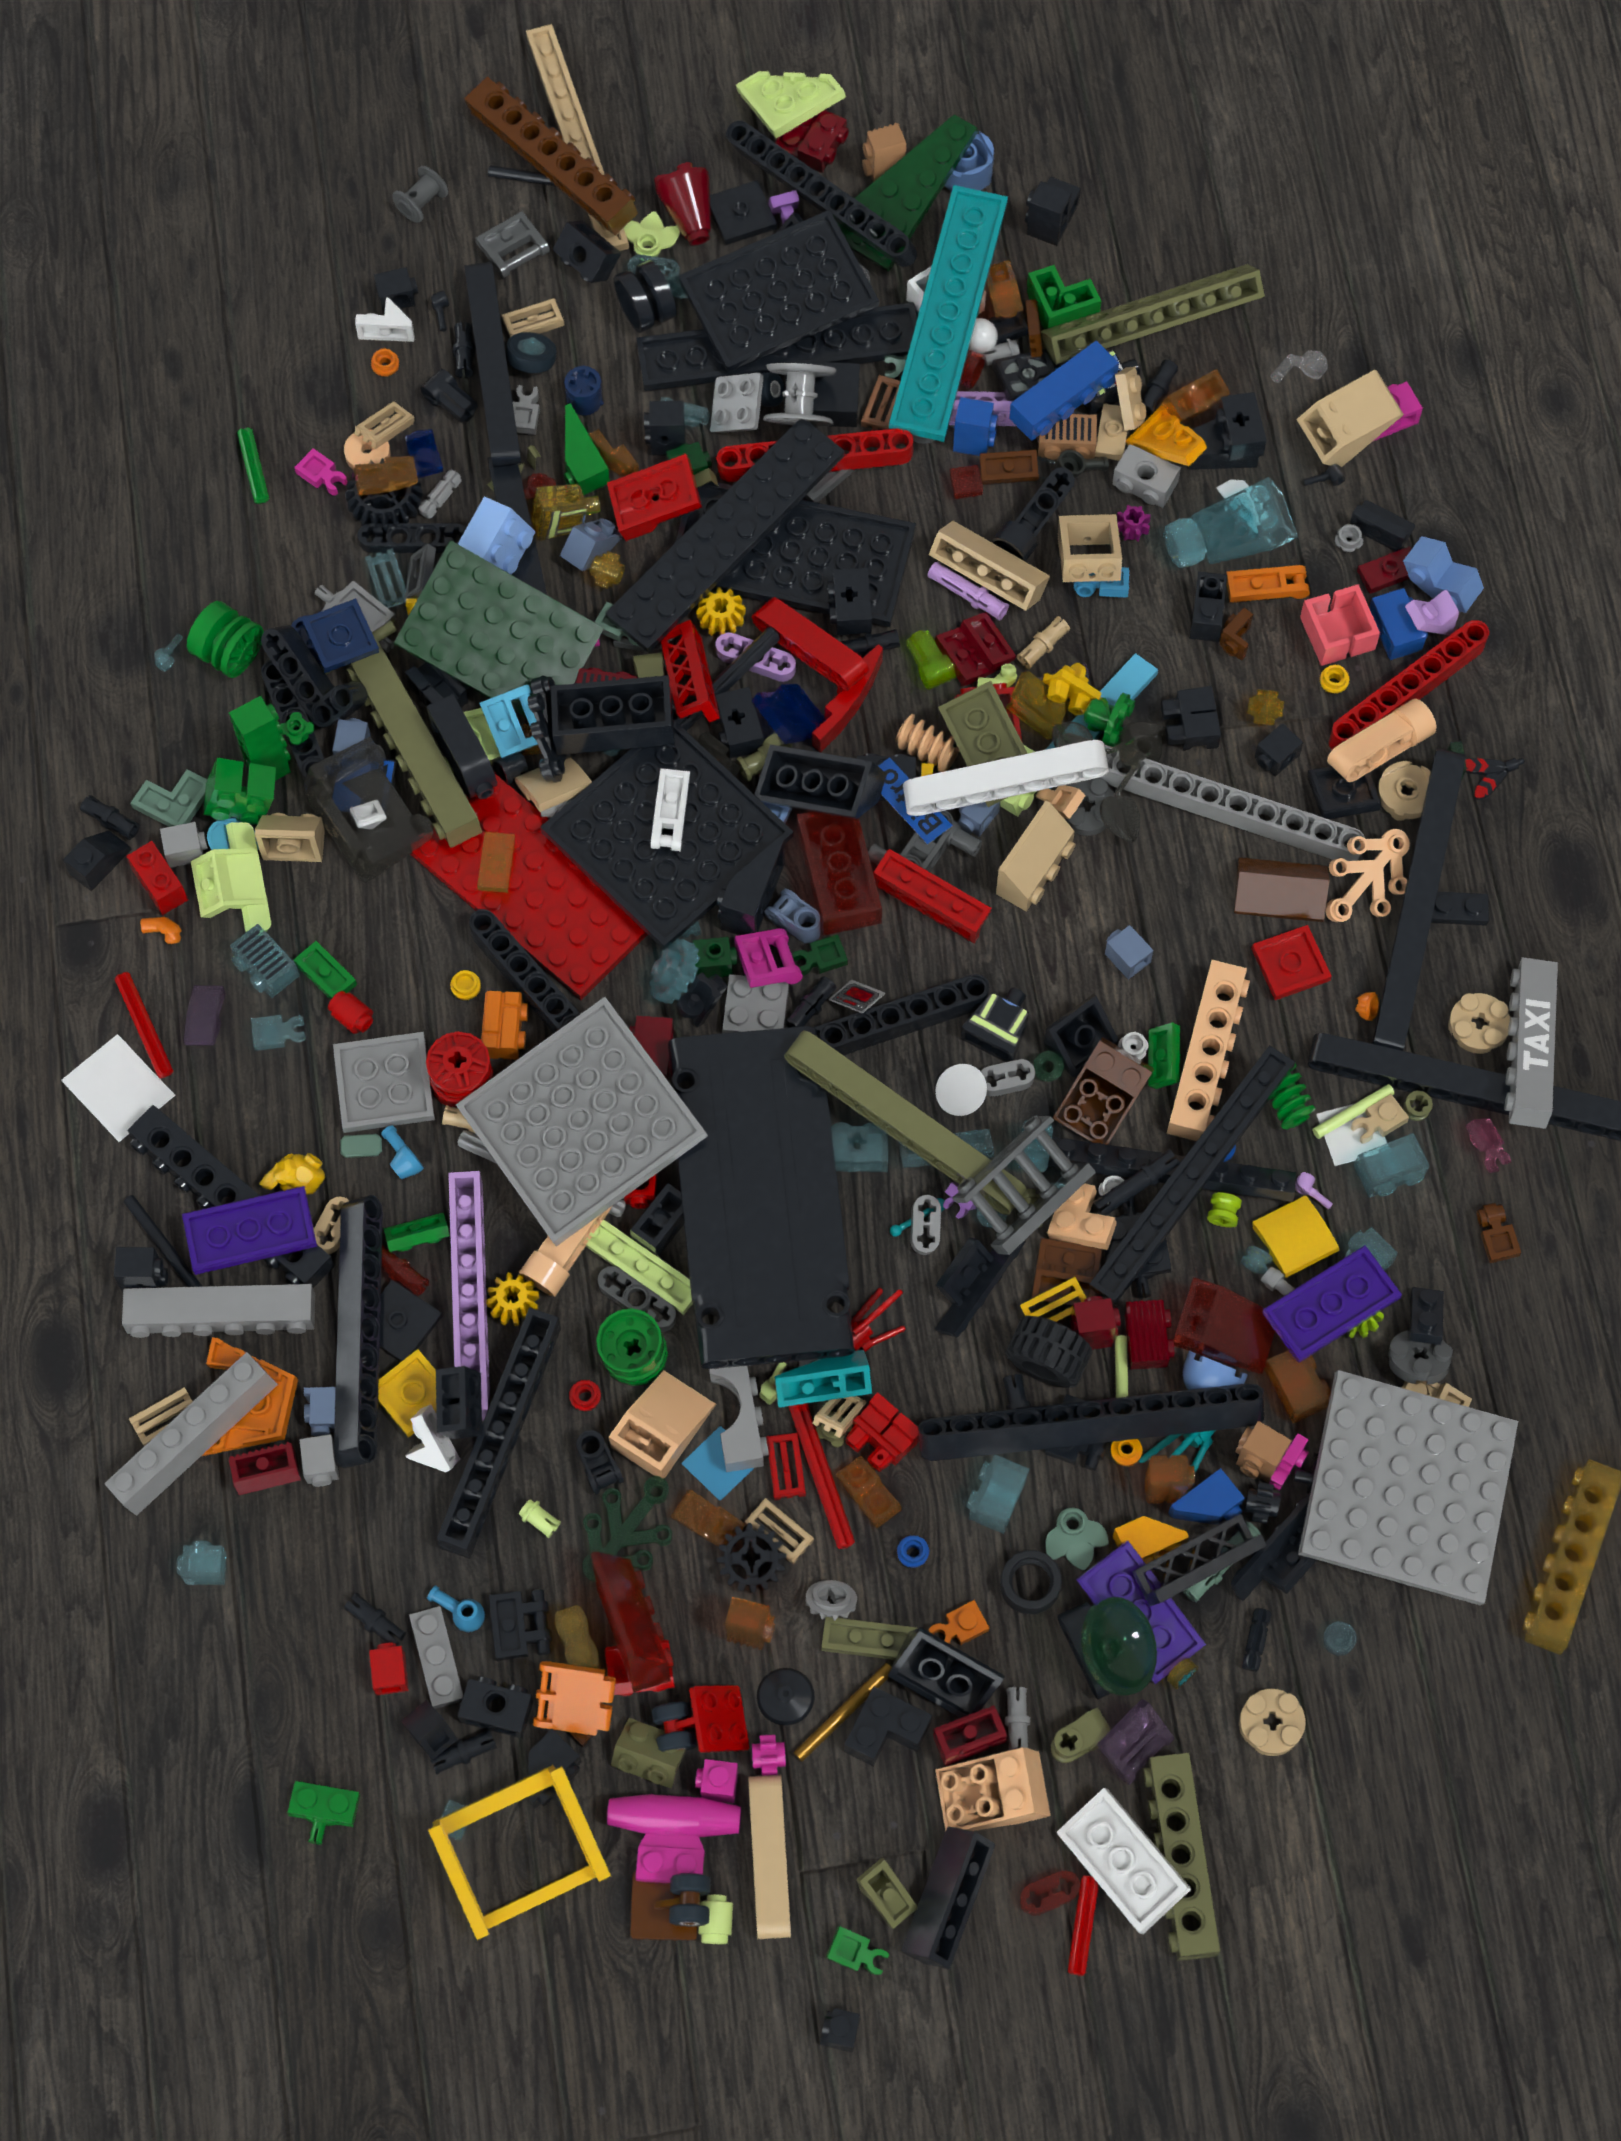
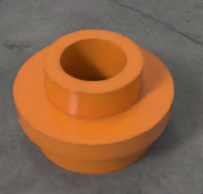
[371,349,399,376]

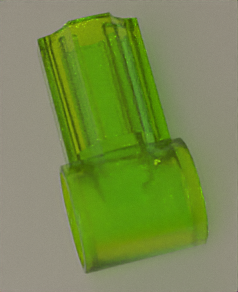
[906,630,956,690]

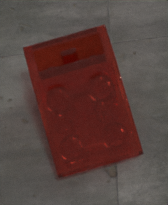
[1173,1277,1275,1374]

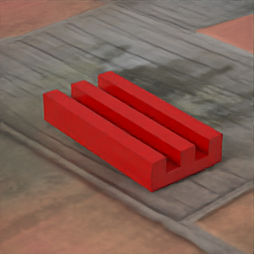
[766,1433,806,1500]

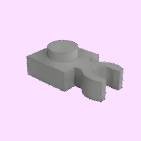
[513,385,540,435]

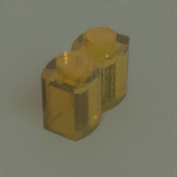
[555,1605,601,1669]

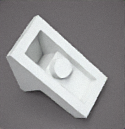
[355,297,415,342]
[405,1404,460,1472]

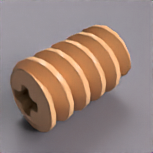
[896,714,959,772]

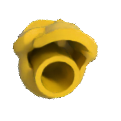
[259,1153,325,1195]

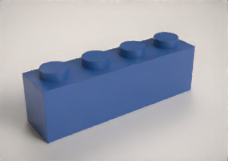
[1009,340,1119,441]

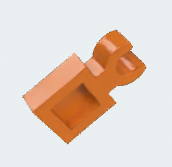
[928,1600,989,1645]

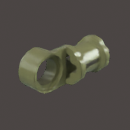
[736,731,792,782]

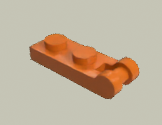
[1226,565,1310,602]

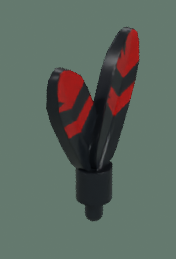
[1463,758,1525,800]

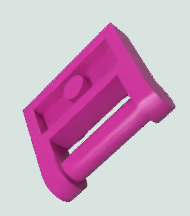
[735,928,803,988]

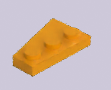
[1126,405,1207,466]

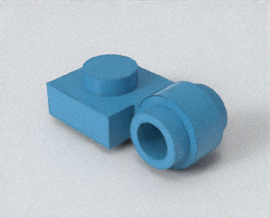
[1073,567,1129,597]

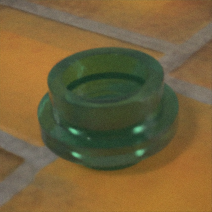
[1033,1051,1064,1082]

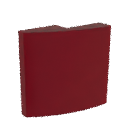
[933,612,1016,687]

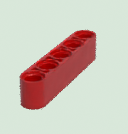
[751,597,869,691]

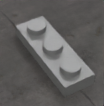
[409,1606,464,1709]

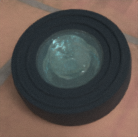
[505,332,556,373]

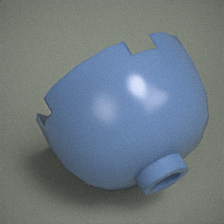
[1182,1351,1248,1390]

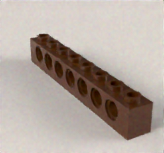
[464,76,638,236]

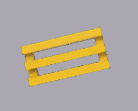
[1020,1277,1086,1322]

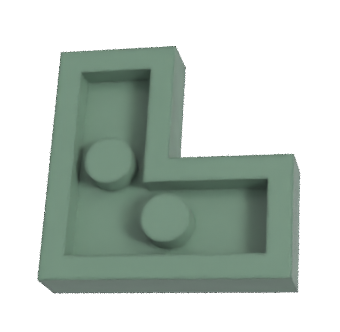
[131,769,207,827]

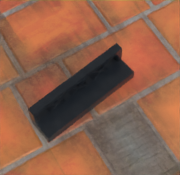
[1132,1514,1267,1606]

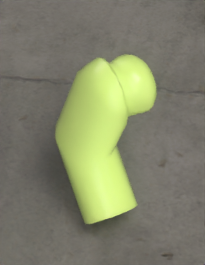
[978,664,1017,688]

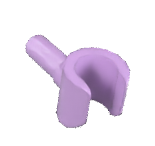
[1295,1172,1333,1209]

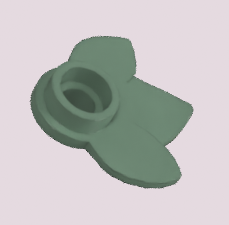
[1045,1508,1109,1570]

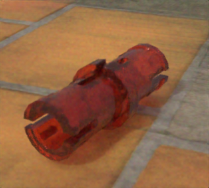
[381,1244,429,1296]

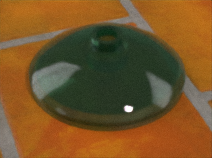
[1081,1597,1157,1696]

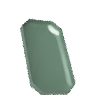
[340,1134,382,1158]

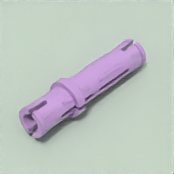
[928,561,1009,620]

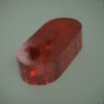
[1020,1870,1080,1916]

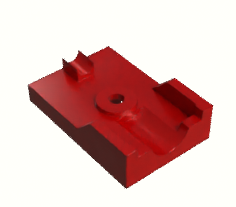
[607,454,702,541]

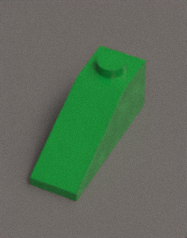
[563,403,610,497]

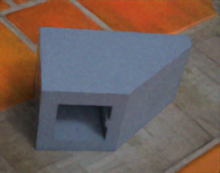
[560,519,622,571]

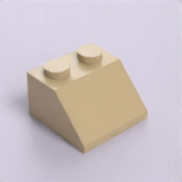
[255,813,325,862]

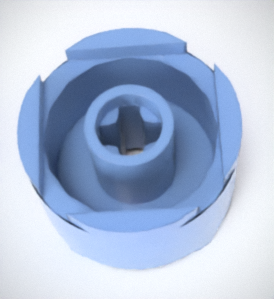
[944,132,994,193]

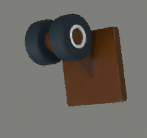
[630,1871,711,1941]

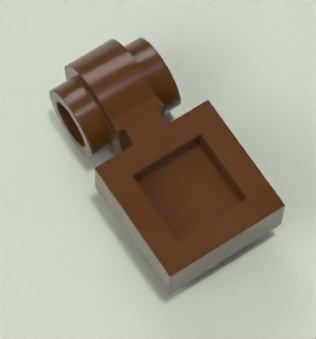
[1476,1203,1521,1263]

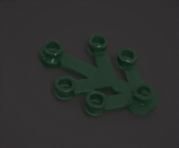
[582,1476,673,1583]

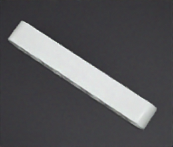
[903,740,1109,816]

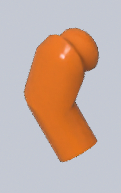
[141,917,182,944]

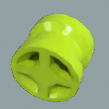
[1207,1192,1242,1227]

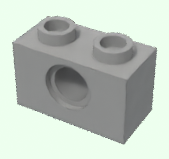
[1112,444,1181,508]

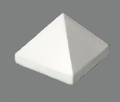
[350,800,387,830]

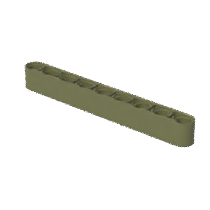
[784,1030,1026,1215]

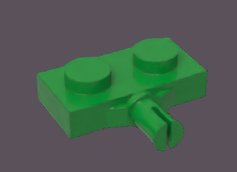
[287,1781,360,1845]

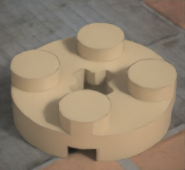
[1377,761,1431,821]
[1448,993,1510,1054]
[1239,1689,1306,1756]

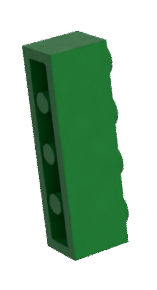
[229,696,291,781]

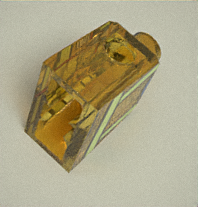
[531,484,600,541]

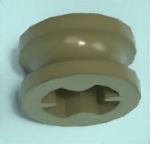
[1403,1091,1433,1121]

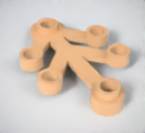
[1325,829,1410,922]

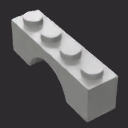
[709,1365,769,1472]

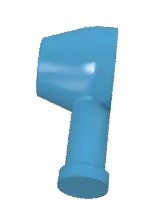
[381,1125,425,1179]
[427,1585,485,1632]

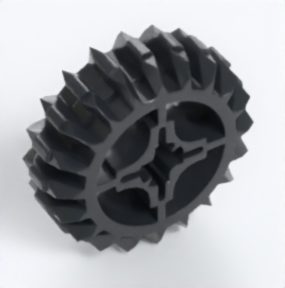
[345,458,423,533]

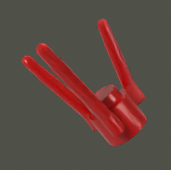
[851,1288,906,1352]

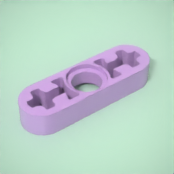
[716,633,796,682]

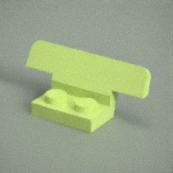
[191,822,271,936]

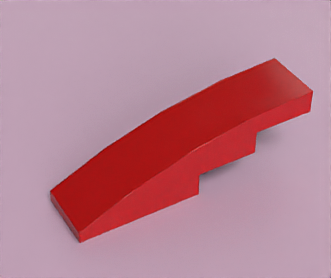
[812,644,883,753]

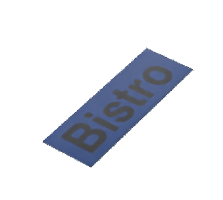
[878,757,953,844]

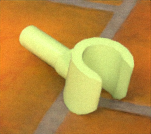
[759,1362,786,1405]

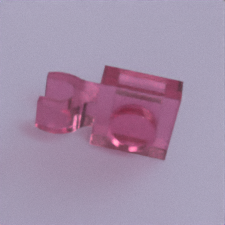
[1465,1118,1511,1173]

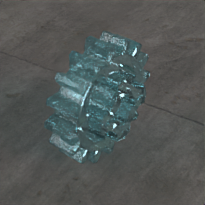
[649,938,700,1004]

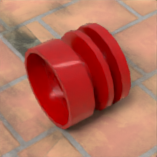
[426,1031,494,1108]

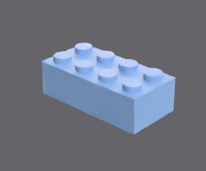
[458,497,536,575]

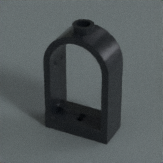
[427,694,497,799]

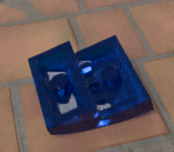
[751,684,826,744]

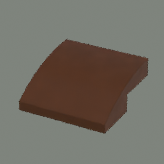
[1031,1238,1102,1306]

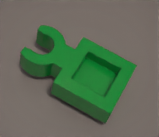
[825,1926,889,1975]

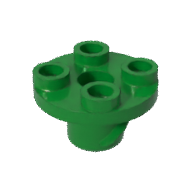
[1084,692,1136,748]

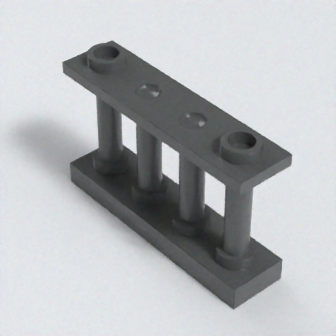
[952,1115,1096,1255]

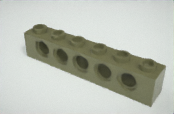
[1143,1753,1220,1961]

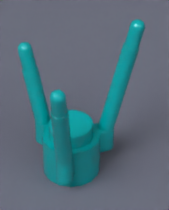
[1139,1430,1216,1482]

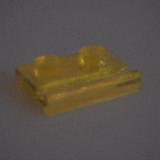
[1006,671,1069,740]

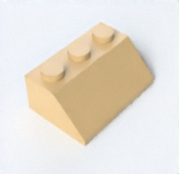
[996,801,1076,911]

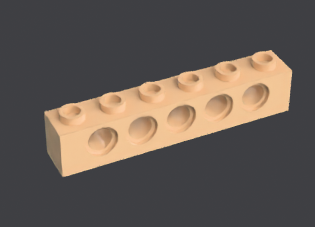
[1167,960,1250,1141]

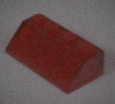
[591,1551,674,1693]

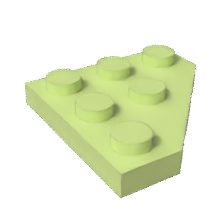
[736,71,846,139]

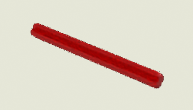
[788,1403,855,1549]

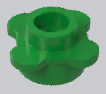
[280,712,314,745]

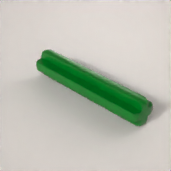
[237,427,269,504]

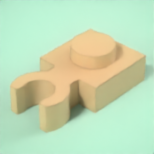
[1351,1094,1409,1144]

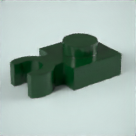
[792,934,848,976]

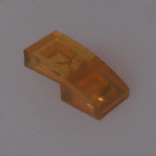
[589,429,639,477]
[354,456,418,495]
[671,1489,745,1546]

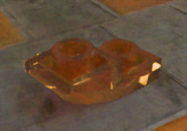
[836,1456,902,1528]

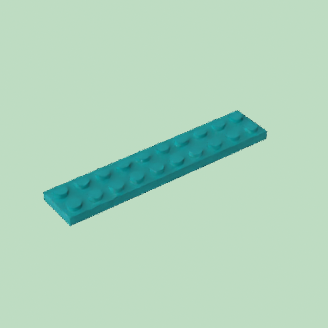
[889,185,1008,442]

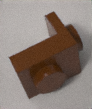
[1219,608,1253,660]

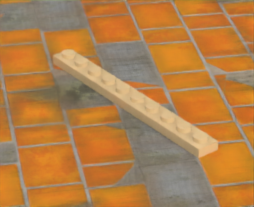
[526,24,629,251]

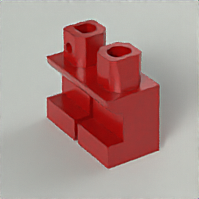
[846,1392,919,1472]

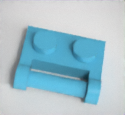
[480,684,538,759]

